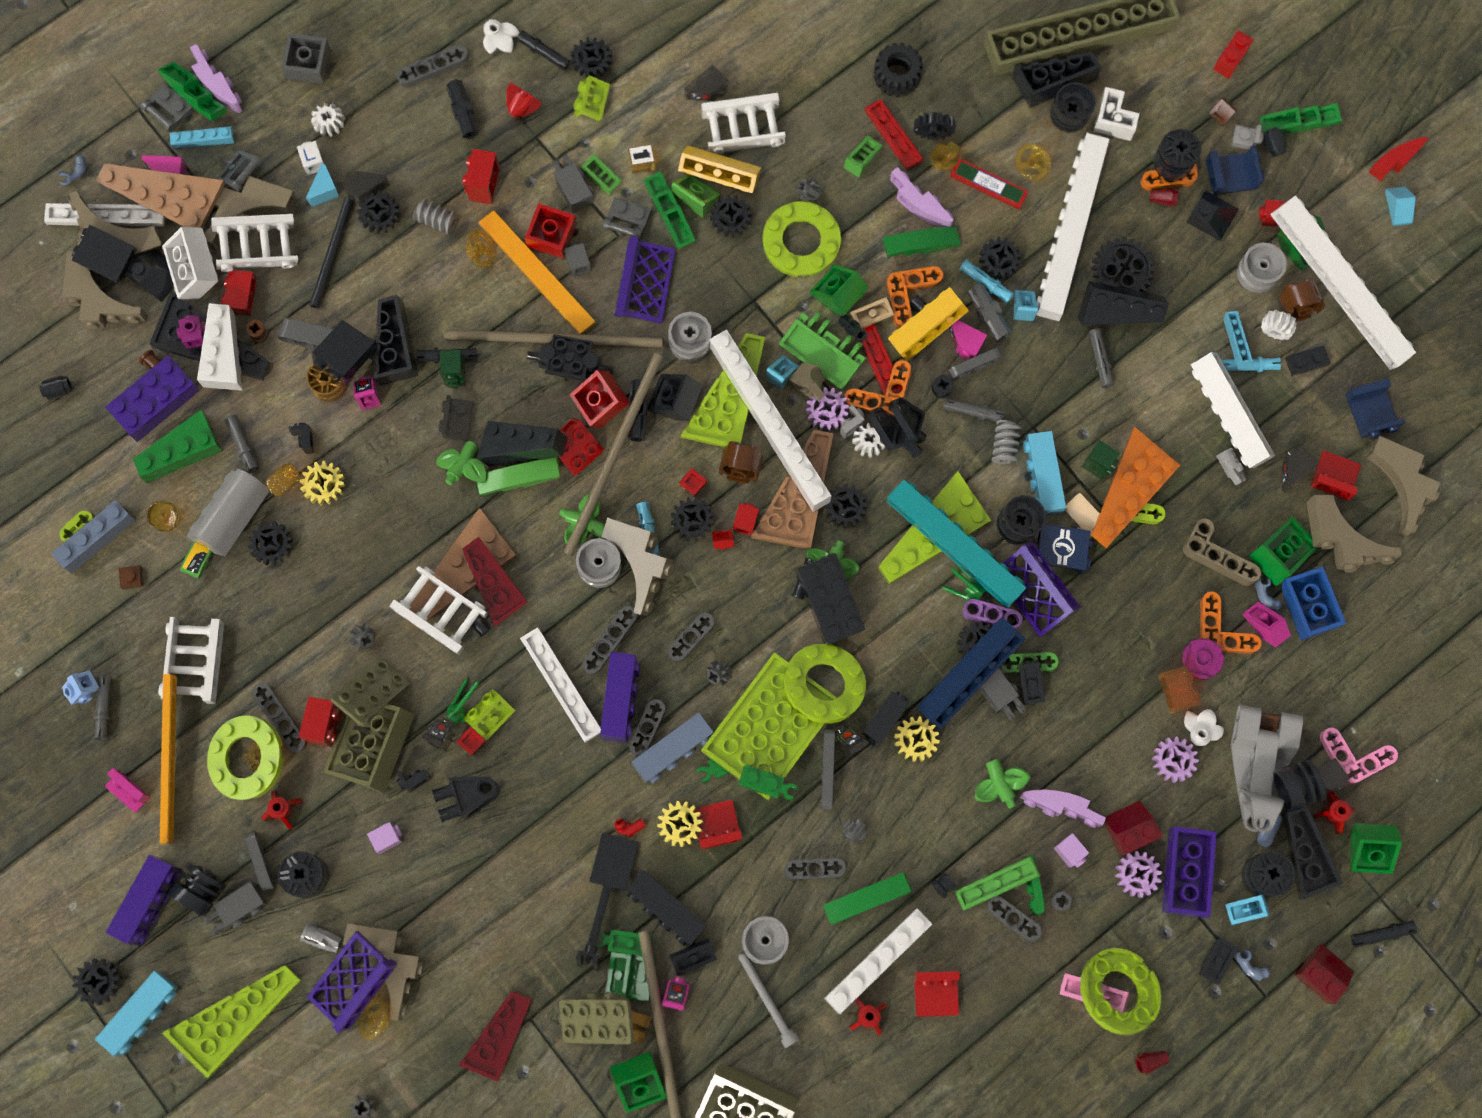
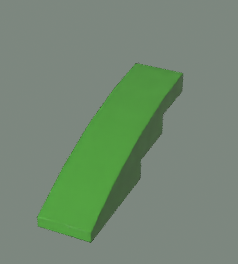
[477,457,561,496]

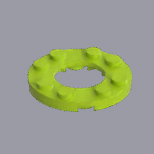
[763,201,841,277]
[784,644,866,723]
[207,716,284,800]
[1080,948,1161,1035]

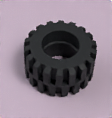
[873,43,923,97]

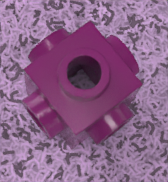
[177,315,206,349]

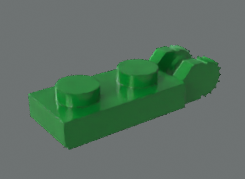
[1023,855,1045,915]

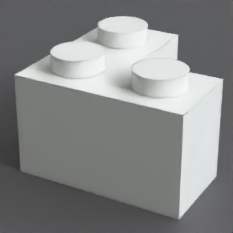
[1093,87,1139,141]

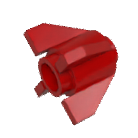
[506,82,542,118]
[261,790,303,830]
[1313,792,1356,834]
[849,997,887,1036]

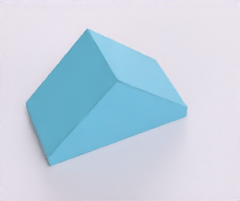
[306,164,339,207]
[1385,187,1416,226]
[1013,290,1038,321]
[766,355,799,390]
[1225,895,1270,925]

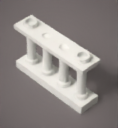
[701,93,785,155]
[211,214,298,272]
[390,566,487,655]
[159,617,224,704]

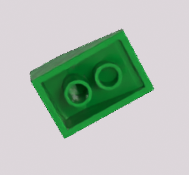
[1249,516,1318,586]

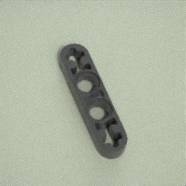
[397,46,468,87]
[583,606,637,675]
[252,683,307,753]
[821,729,835,810]

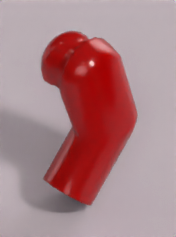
[614,818,646,836]

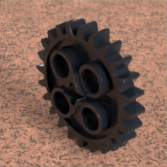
[1091,237,1156,292]

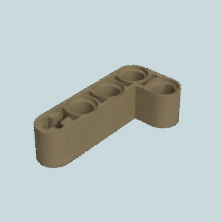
[1183,518,1261,586]

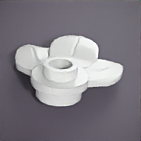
[483,19,519,54]
[1184,709,1224,746]

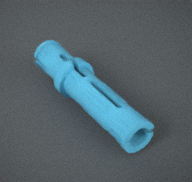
[959,259,1014,304]
[1221,357,1281,372]
[636,502,660,556]

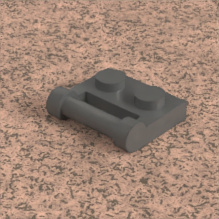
[140,83,194,132]
[217,150,262,192]
[603,197,651,241]

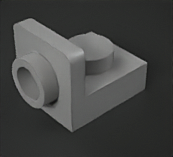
[1231,125,1263,149]
[840,405,865,439]

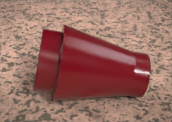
[1149,188,1178,207]
[1135,1051,1169,1075]

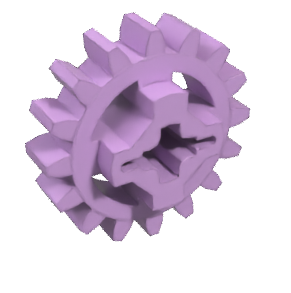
[805,387,849,431]
[1152,737,1199,783]
[1115,851,1162,898]

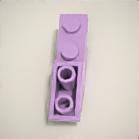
[190,44,242,113]
[890,167,954,227]
[1020,790,1106,828]

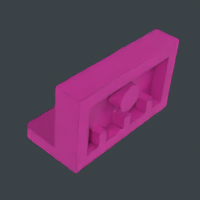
[105,768,150,812]

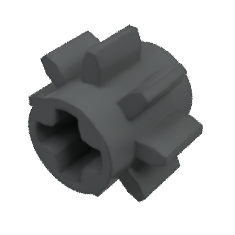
[797,177,821,202]
[349,623,375,650]
[706,660,732,686]
[842,817,867,843]
[349,1094,377,1118]

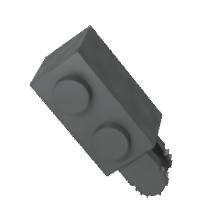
[552,154,594,213]
[979,666,1026,721]
[204,882,267,935]

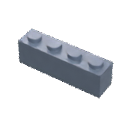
[51,500,136,574]
[632,713,714,784]

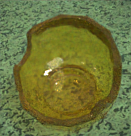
[929,141,960,171]
[146,501,181,532]

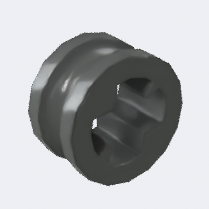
[1051,892,1072,911]

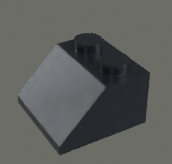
[647,374,703,421]

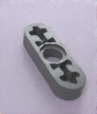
[947,348,1003,381]
[668,613,714,662]
[629,699,665,757]
[244,831,275,892]
[784,858,846,880]
[986,896,1041,941]

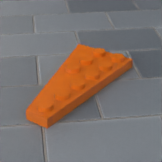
[1091,426,1180,548]

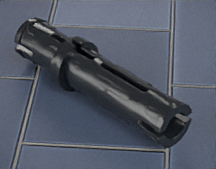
[517,30,571,71]
[416,348,477,363]
[1350,920,1417,948]

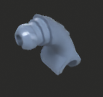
[57,155,88,185]
[1255,577,1282,610]
[1257,813,1282,847]
[1235,949,1270,981]

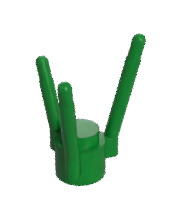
[942,564,985,601]
[445,678,479,725]

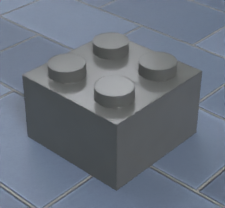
[281,33,331,84]

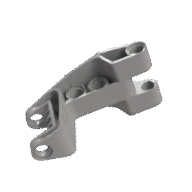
[1230,705,1303,832]

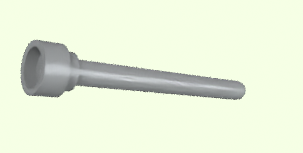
[739,953,800,1048]

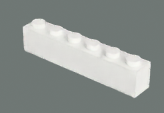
[1191,352,1275,468]
[824,909,932,1014]

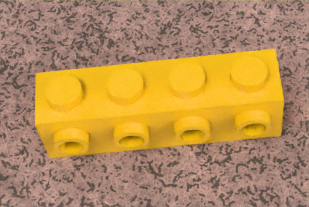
[678,145,761,193]
[888,287,969,362]

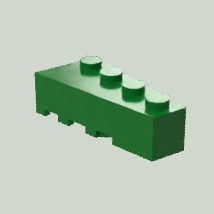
[133,409,222,483]

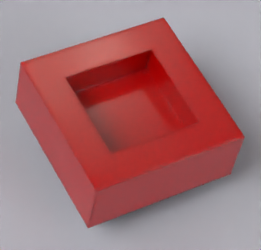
[679,468,707,497]
[712,530,734,549]
[456,727,486,756]

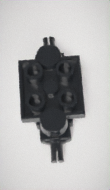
[527,334,614,381]

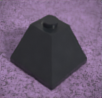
[1186,190,1239,241]
[124,249,174,302]

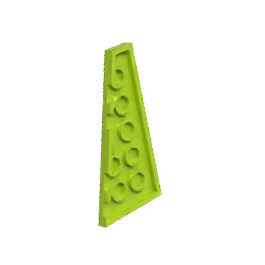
[681,333,765,447]
[878,471,991,584]
[162,965,302,1078]

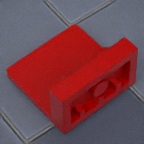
[558,418,604,476]
[1310,451,1361,501]
[694,800,742,850]
[914,971,960,1017]

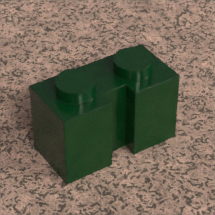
[440,350,465,389]
[1081,440,1120,480]

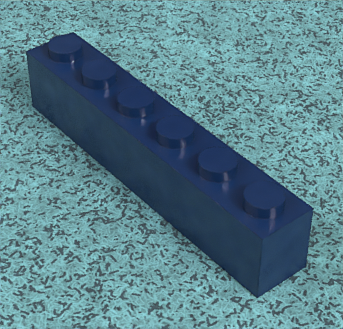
[917,617,1026,729]

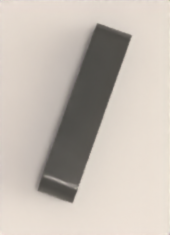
[278,318,377,362]

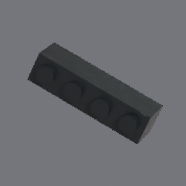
[626,870,707,946]

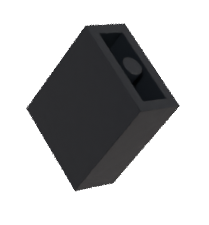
[71,224,137,284]
[312,320,375,384]
[861,691,910,749]

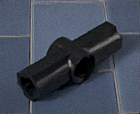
[446,79,479,139]
[628,379,648,442]

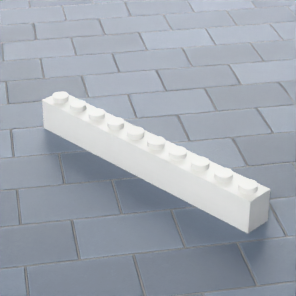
[1036,133,1109,321]
[1270,195,1416,370]
[709,330,831,512]

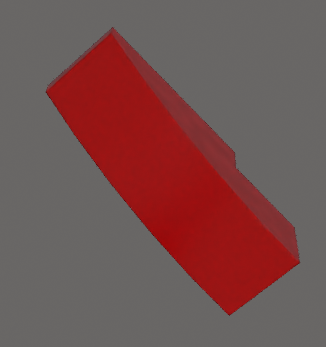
[1369,137,1428,182]

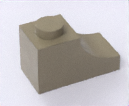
[788,362,825,401]

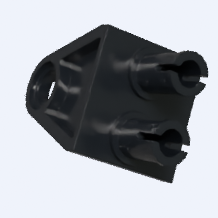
[869,397,927,458]
[432,776,500,823]

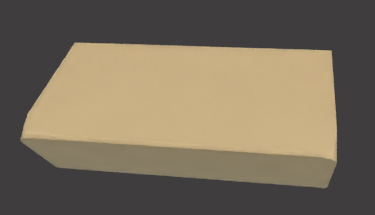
[849,297,894,328]
[1064,493,1100,537]

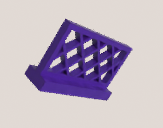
[614,236,675,324]
[1003,541,1080,637]
[307,931,398,1033]

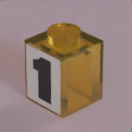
[628,144,658,174]

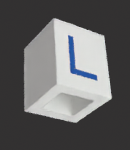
[297,141,324,175]

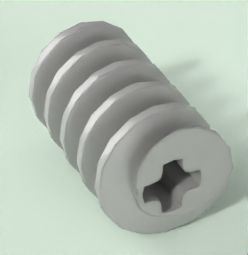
[413,198,457,235]
[991,420,1021,464]

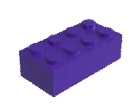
[105,355,199,442]
[600,652,640,743]
[1162,826,1217,918]
[105,855,182,946]

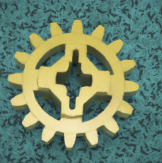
[300,461,345,506]
[894,716,940,762]
[657,801,703,847]

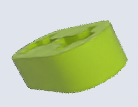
[1131,503,1165,525]
[59,511,94,542]

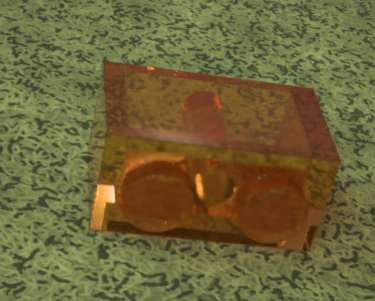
[1159,666,1200,715]

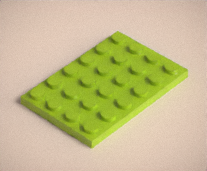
[701,652,837,800]

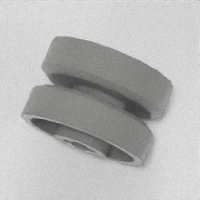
[1236,243,1287,293]
[668,312,712,362]
[576,538,622,588]
[742,916,789,965]

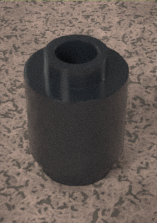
[1263,127,1288,158]
[39,375,72,400]

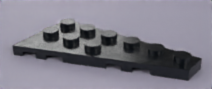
[149,291,270,381]

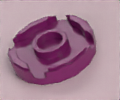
[1182,638,1224,679]

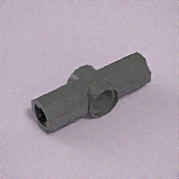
[967,283,1012,342]

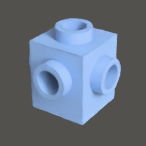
[62,670,99,705]

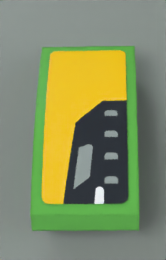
[180,542,213,579]

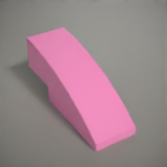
[1059,973,1130,1012]

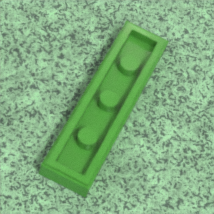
[955,856,1041,911]

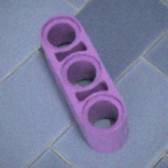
[962,599,1022,630]

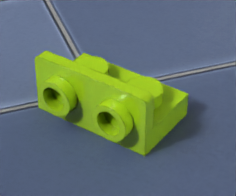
[573,76,610,121]
[464,689,515,741]

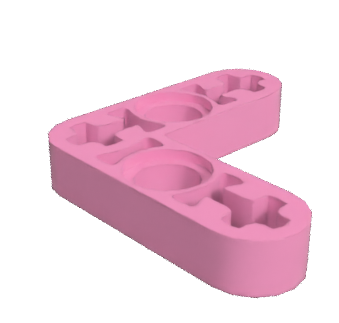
[1320,728,1398,784]

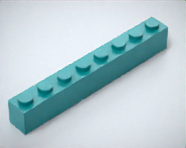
[886,480,1026,608]

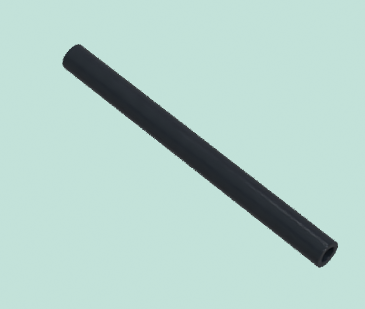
[309,198,354,309]

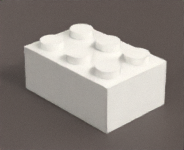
[162,227,218,300]

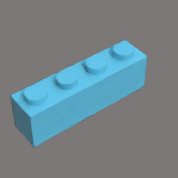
[1023,431,1066,515]
[95,971,179,1056]

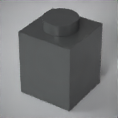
[564,243,591,277]

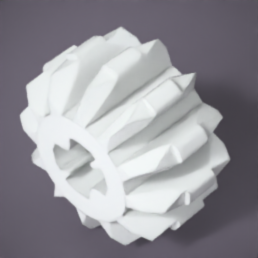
[311,102,345,137]
[1261,310,1297,341]
[852,423,885,458]

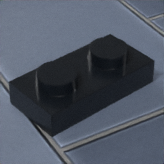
[1285,345,1331,376]
[1018,660,1045,705]
[1198,937,1238,985]
[669,938,717,976]

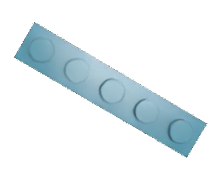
[170,127,234,149]
[1223,311,1253,370]

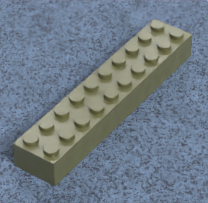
[984,0,1180,76]

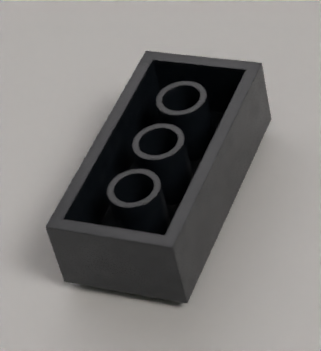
[795,553,866,645]

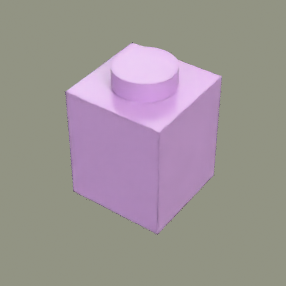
[367,822,403,854]
[1054,833,1089,868]

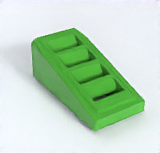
[844,135,883,177]
[581,154,622,195]

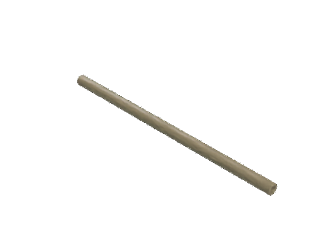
[444,329,663,348]
[563,353,663,557]
[639,931,682,1118]

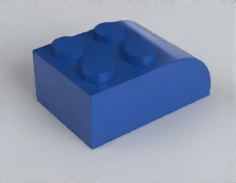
[1282,567,1346,641]

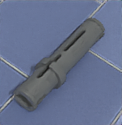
[1089,329,1114,388]
[943,397,1005,422]
[225,415,260,473]
[93,676,112,740]

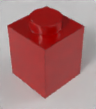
[1258,200,1286,227]
[733,503,759,536]

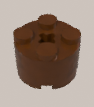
[1278,278,1325,322]
[719,441,763,484]

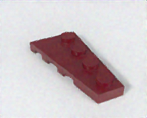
[462,536,528,626]
[458,991,532,1082]

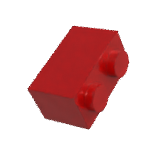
[1213,30,1254,79]
[221,270,257,316]

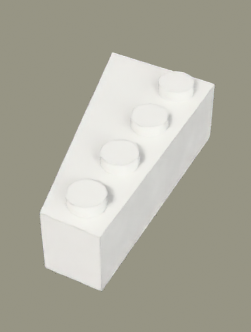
[197,303,243,391]

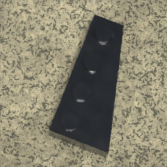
[1012,52,1101,108]
[1077,281,1169,325]
[374,295,419,386]
[477,421,568,466]
[1283,804,1343,900]

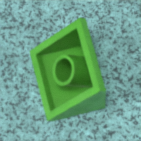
[672,174,721,218]

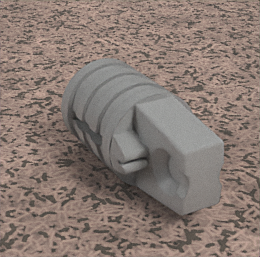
[1216,448,1247,485]
[300,923,342,952]

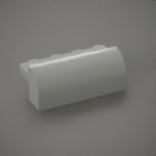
[186,469,270,557]

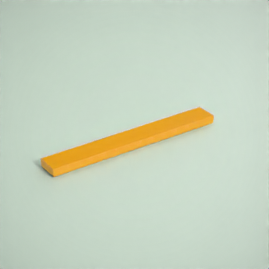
[479,210,596,335]
[160,674,177,844]

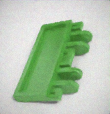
[779,312,866,391]

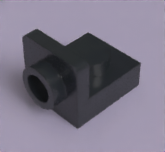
[289,423,314,454]
[396,770,431,793]

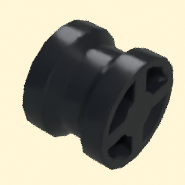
[932,375,953,399]
[931,872,957,899]

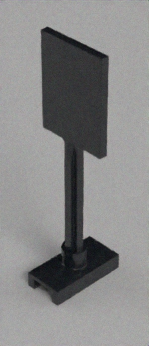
[576,833,639,971]

